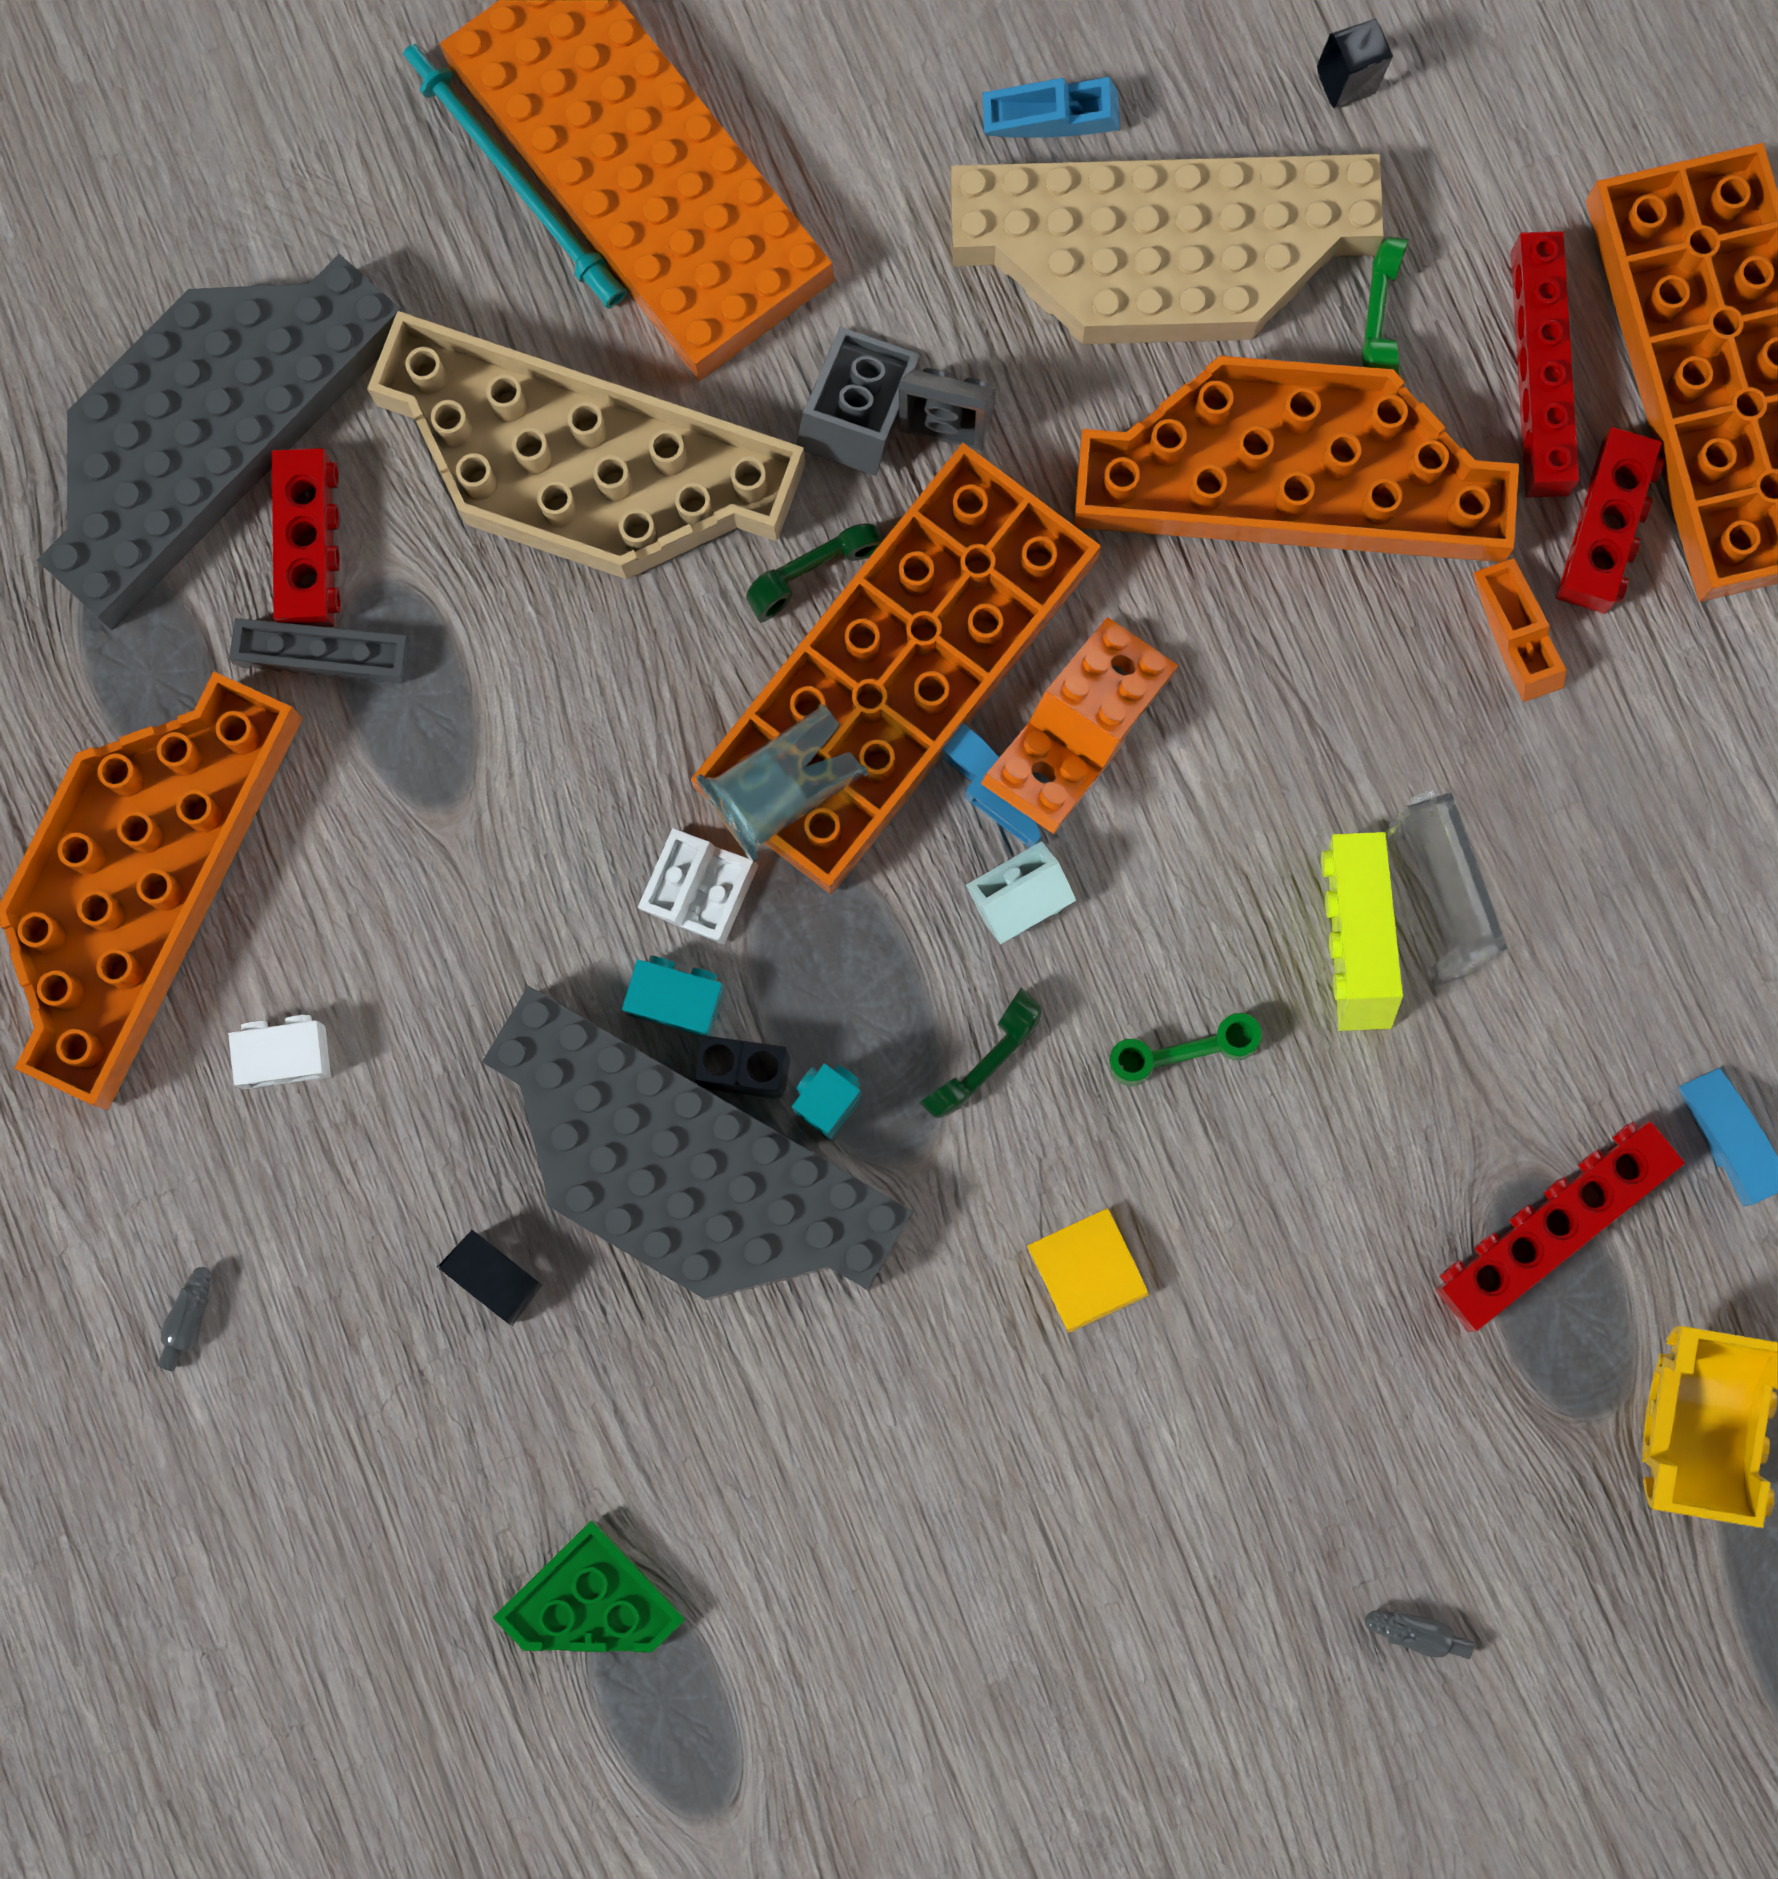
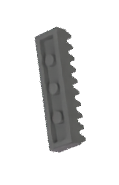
[229,618,410,684]

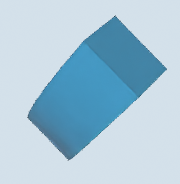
[982,77,1120,138]
[942,723,1041,848]
[1678,1068,1778,1207]

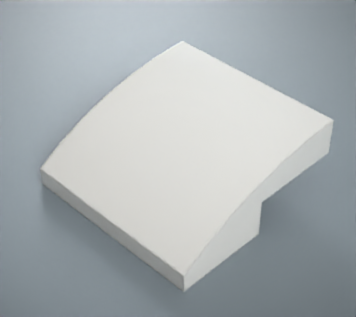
[638,828,759,945]

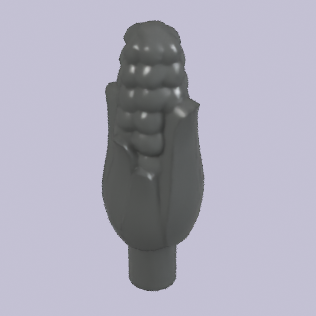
[157,1267,211,1372]
[1365,1610,1474,1659]

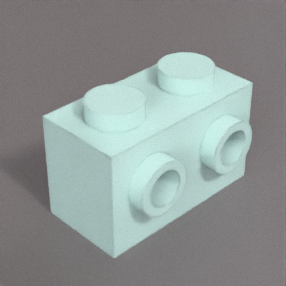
[966,841,1076,945]

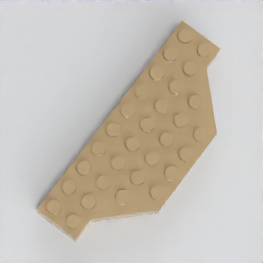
[950,154,1384,344]
[367,311,806,579]

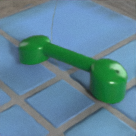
[1362,237,1409,375]
[1109,1013,1262,1086]

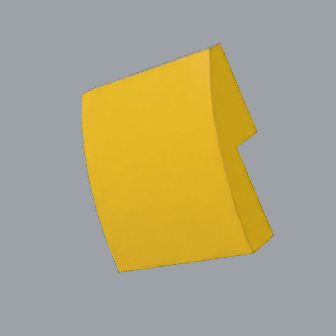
[1027,1208,1149,1333]

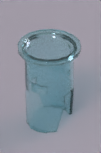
[695,704,868,863]

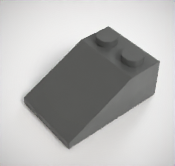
[796,327,920,476]
[898,368,996,451]

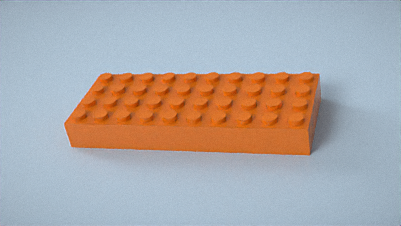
[440,0,834,382]
[1585,142,1778,602]
[691,442,1101,895]

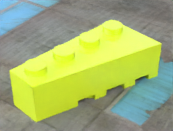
[1321,832,1403,1031]

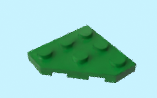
[492,1520,686,1653]

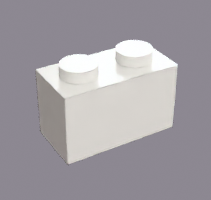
[228,1015,331,1090]

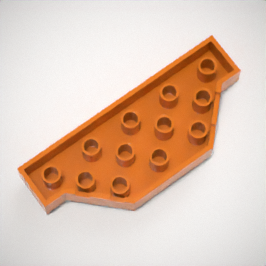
[1073,356,1519,562]
[0,671,303,1110]

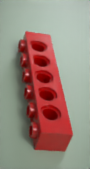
[1511,231,1579,498]
[1434,1121,1685,1332]

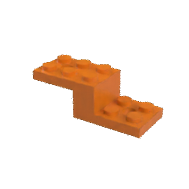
[981,617,1179,834]

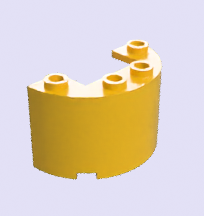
[1642,1326,1778,1528]

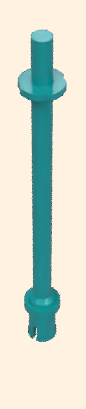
[403,44,627,309]

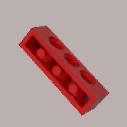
[1555,427,1664,614]
[272,448,341,627]

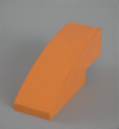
[1473,558,1567,702]

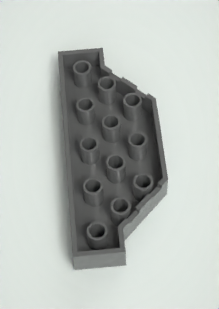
[37,254,402,630]
[482,986,913,1300]

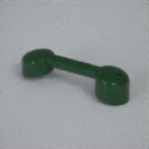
[746,523,885,623]
[919,987,1042,1118]

